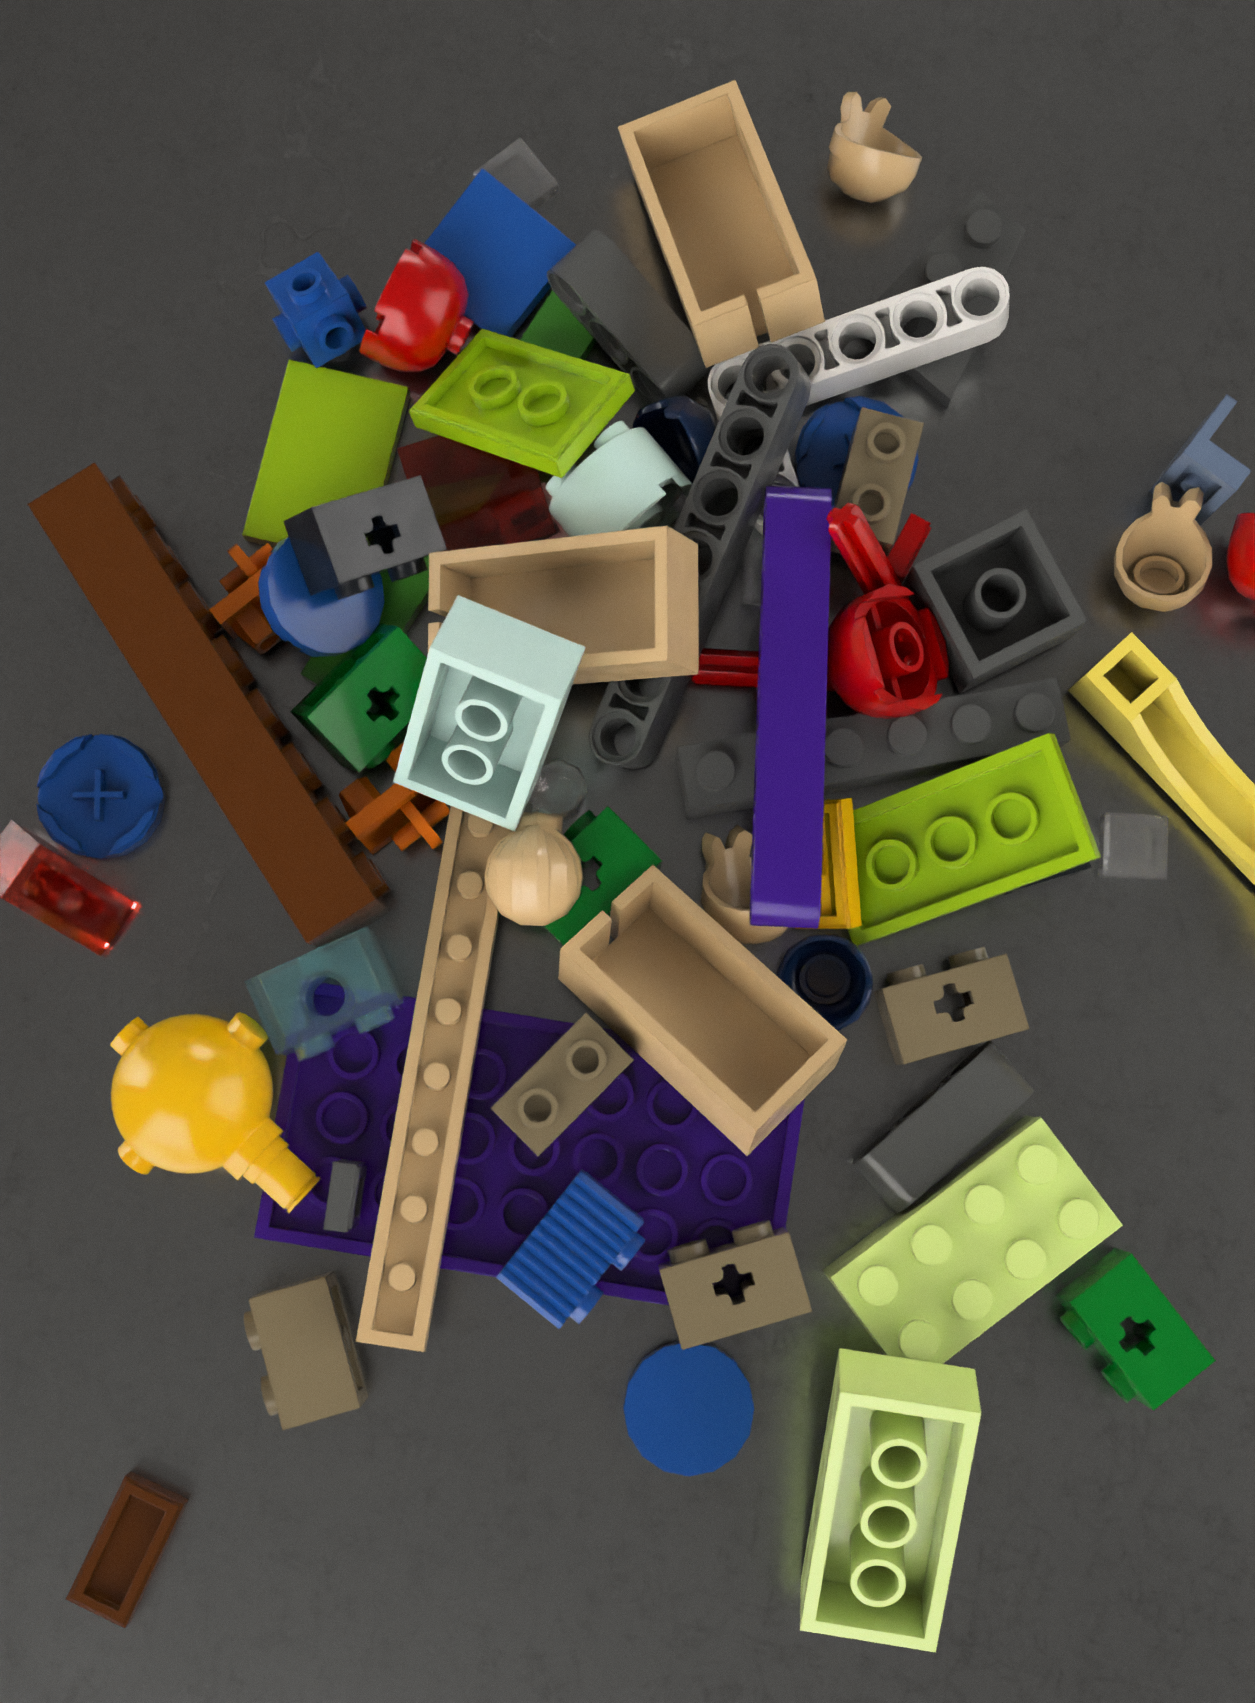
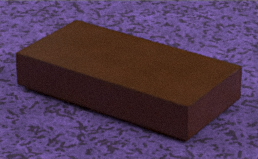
[65,1471,189,1628]

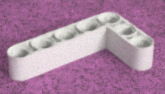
[708,266,1010,536]

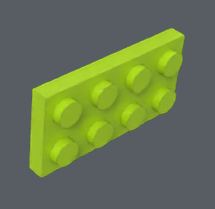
[848,733,1101,946]

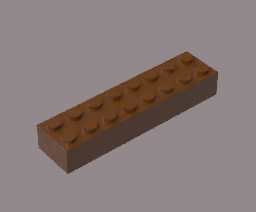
[27,462,391,952]

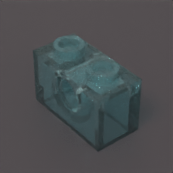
[244,926,406,1062]

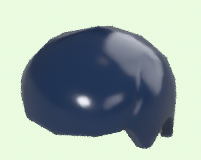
[632,396,717,484]
[776,934,873,1031]

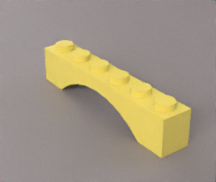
[1068,632,1255,885]

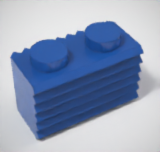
[496,1169,646,1329]

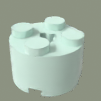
[545,420,692,537]

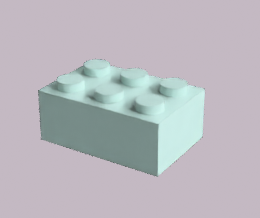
[393,595,586,832]

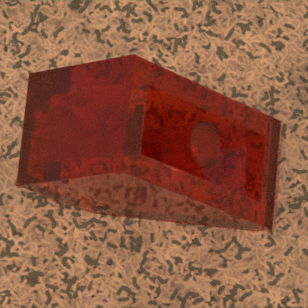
[0,820,138,956]

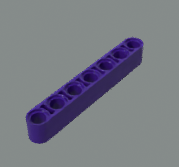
[750,486,832,929]

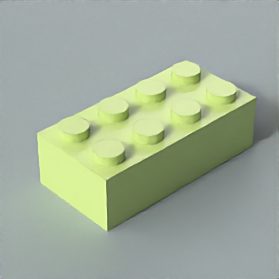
[823,1116,1123,1364]
[800,1348,981,1652]

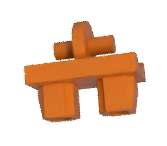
[209,542,281,655]
[339,742,450,855]

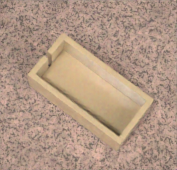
[618,80,825,368]
[428,525,699,685]
[558,865,847,1156]

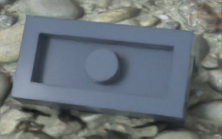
[1149,394,1252,526]

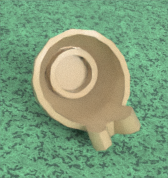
[827,92,922,203]
[1114,482,1212,612]
[484,812,584,926]
[701,824,788,944]

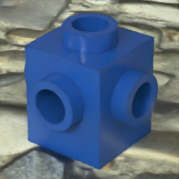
[265,252,367,369]

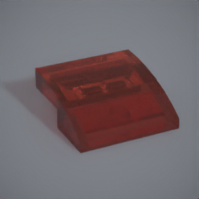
[397,435,556,552]

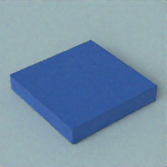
[424,168,576,337]

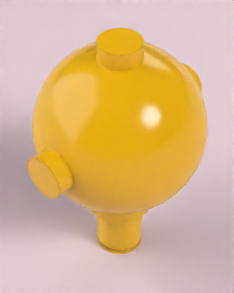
[110,1012,321,1213]

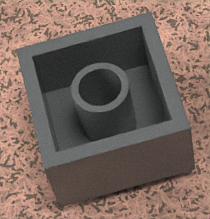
[902,509,1088,694]

